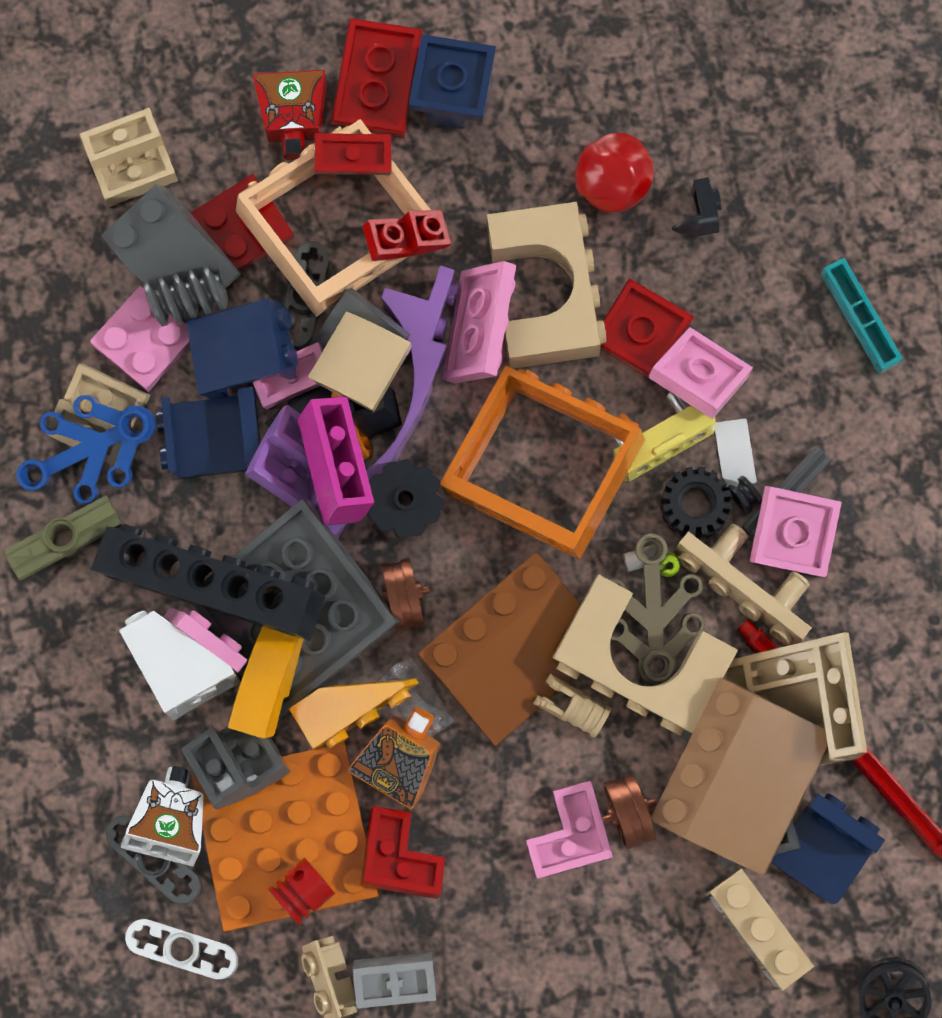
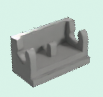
[353,952,436,1009]

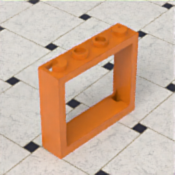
[440,365,645,560]

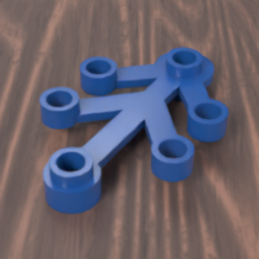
[16,395,156,504]

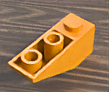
[289,678,419,749]

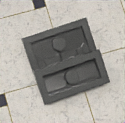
[181,726,291,809]

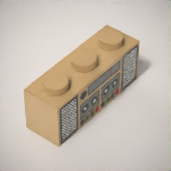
[706,868,814,991]

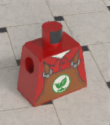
[253,70,327,160]

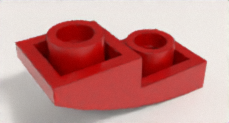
[362,210,451,261]

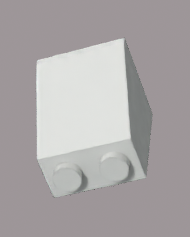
[119,610,241,721]

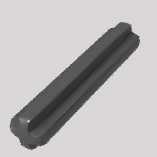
[742,447,830,540]

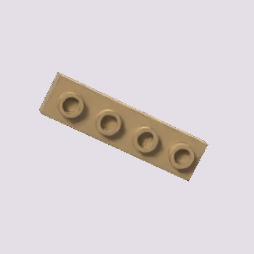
[674,524,812,645]

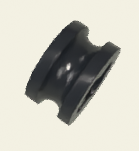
[727,476,762,515]

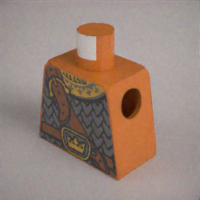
[347,707,440,810]

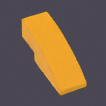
[228,627,303,739]

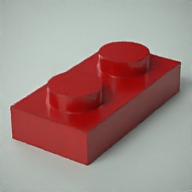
[314,133,392,175]

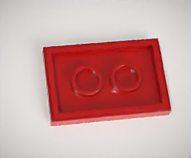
[331,18,423,138]

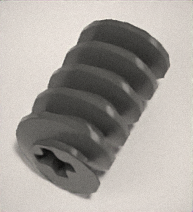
[143,263,228,327]

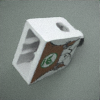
[120,766,204,866]

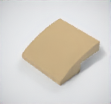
[80,108,178,207]
[308,311,412,412]
[45,364,150,466]

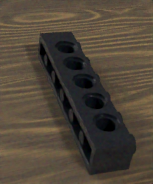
[91,524,326,642]

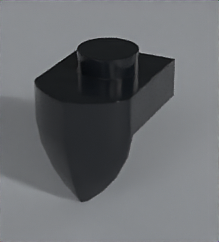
[672,177,722,236]

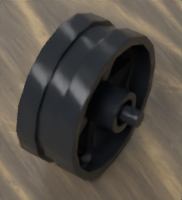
[858,957,932,1018]

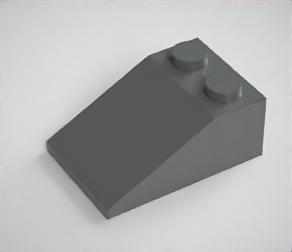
[101,185,241,324]

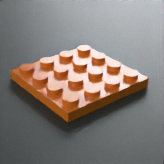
[192,742,379,932]

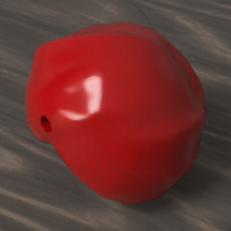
[574,133,654,214]

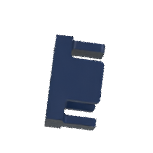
[409,34,496,128]

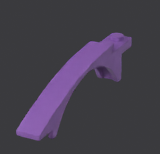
[314,266,460,539]

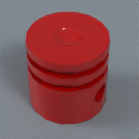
[268,857,336,925]

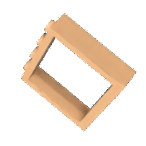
[235,119,431,317]

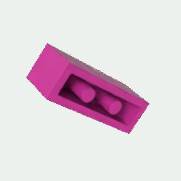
[297,397,374,526]

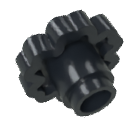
[367,459,444,539]

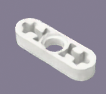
[125,919,238,980]

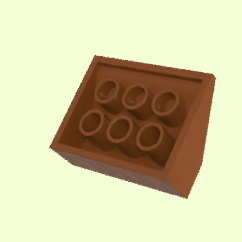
[418,552,612,746]

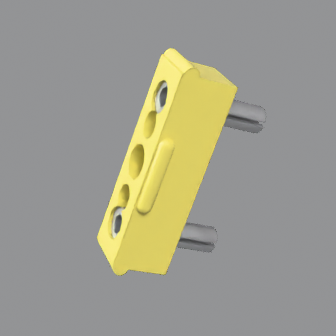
[614,392,716,482]

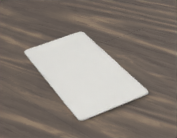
[715,418,757,487]

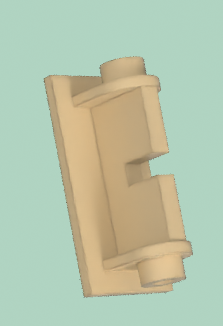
[301,936,357,1018]

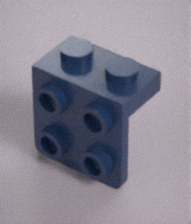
[772,793,885,904]

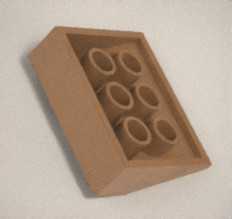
[650,677,828,876]

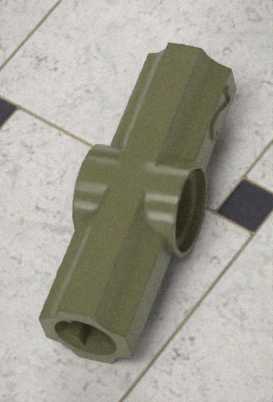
[3,495,123,581]

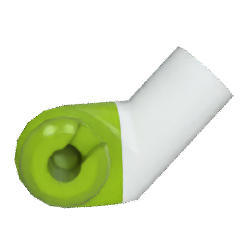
[623,545,680,577]

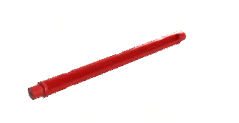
[737,619,942,859]

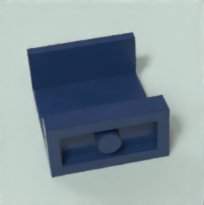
[186,298,298,399]
[156,387,261,480]

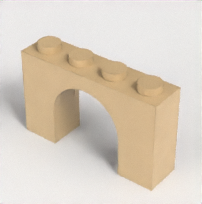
[487,202,606,369]
[552,575,738,736]

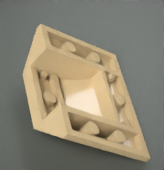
[723,632,867,766]

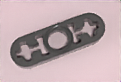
[284,241,330,351]
[106,816,202,904]

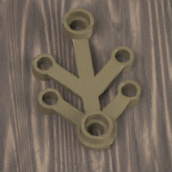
[608,533,705,685]

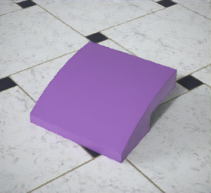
[245,405,317,509]

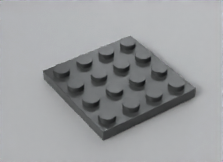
[194,499,400,718]

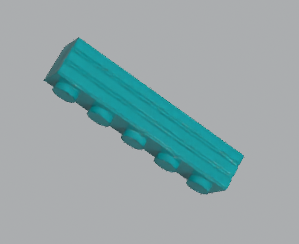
[821,258,903,375]

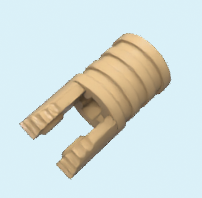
[533,673,612,739]

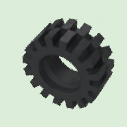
[660,467,732,540]

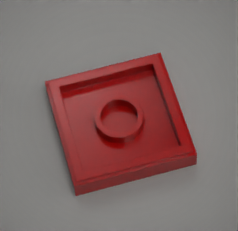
[600,278,694,382]

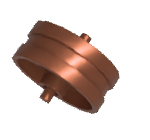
[381,558,430,632]
[602,773,657,850]

